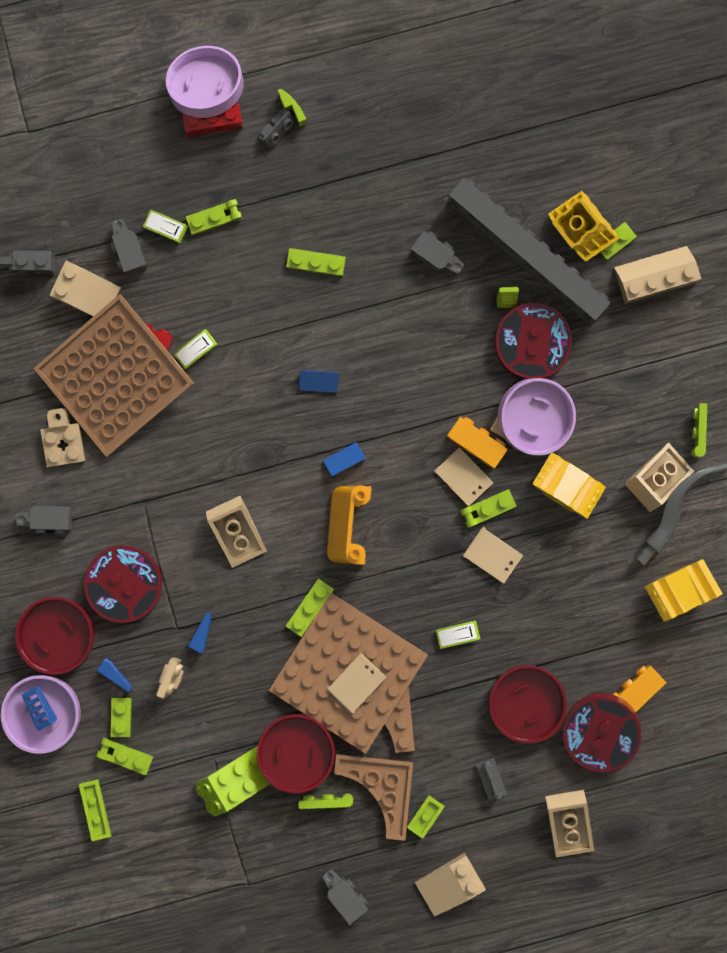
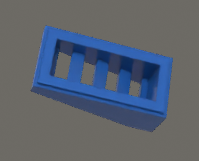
[189,612,212,653]
[98,658,133,692]
[22,685,58,731]

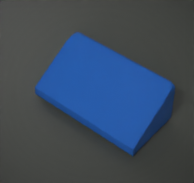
[299,370,338,393]
[323,442,366,477]

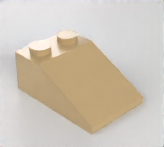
[50,261,121,317]
[625,443,694,512]
[206,496,267,568]
[545,790,594,857]
[415,853,486,917]

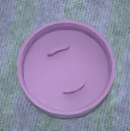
[166,46,244,118]
[498,378,576,455]
[1,675,81,754]

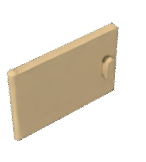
[434,447,493,507]
[463,527,523,584]
[327,653,386,714]

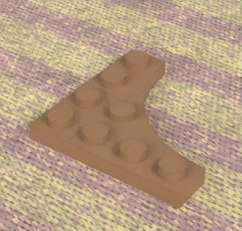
[385,687,415,753]
[334,754,413,840]

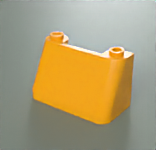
[327,486,371,565]

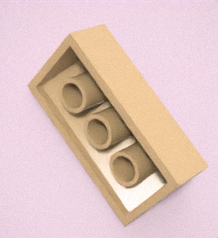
[614,246,701,304]

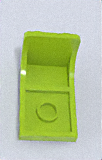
[195,747,270,816]

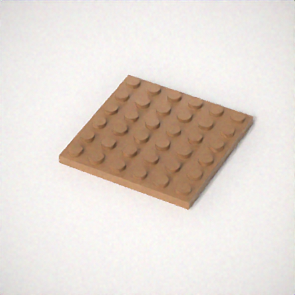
[33,294,194,457]
[269,593,428,754]

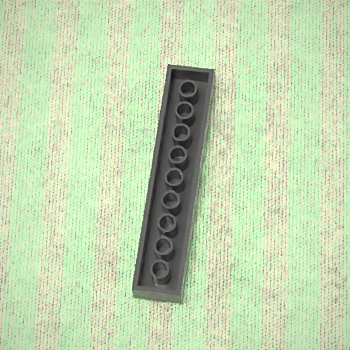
[447,178,610,326]

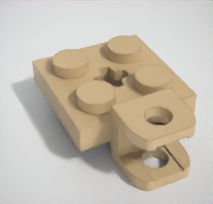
[40,408,86,467]
[156,657,185,698]

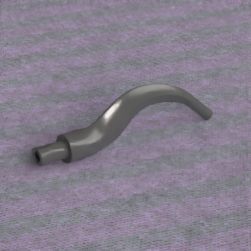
[635,463,727,566]

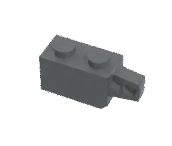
[110,219,147,275]
[410,231,464,275]
[0,251,55,274]
[16,506,72,534]
[322,869,368,925]

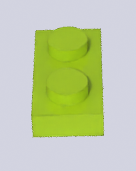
[599,222,637,261]
[111,698,132,737]
[407,795,445,839]

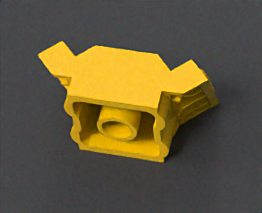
[549,191,619,262]
[533,453,606,519]
[645,559,722,622]

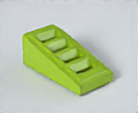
[497,287,519,309]

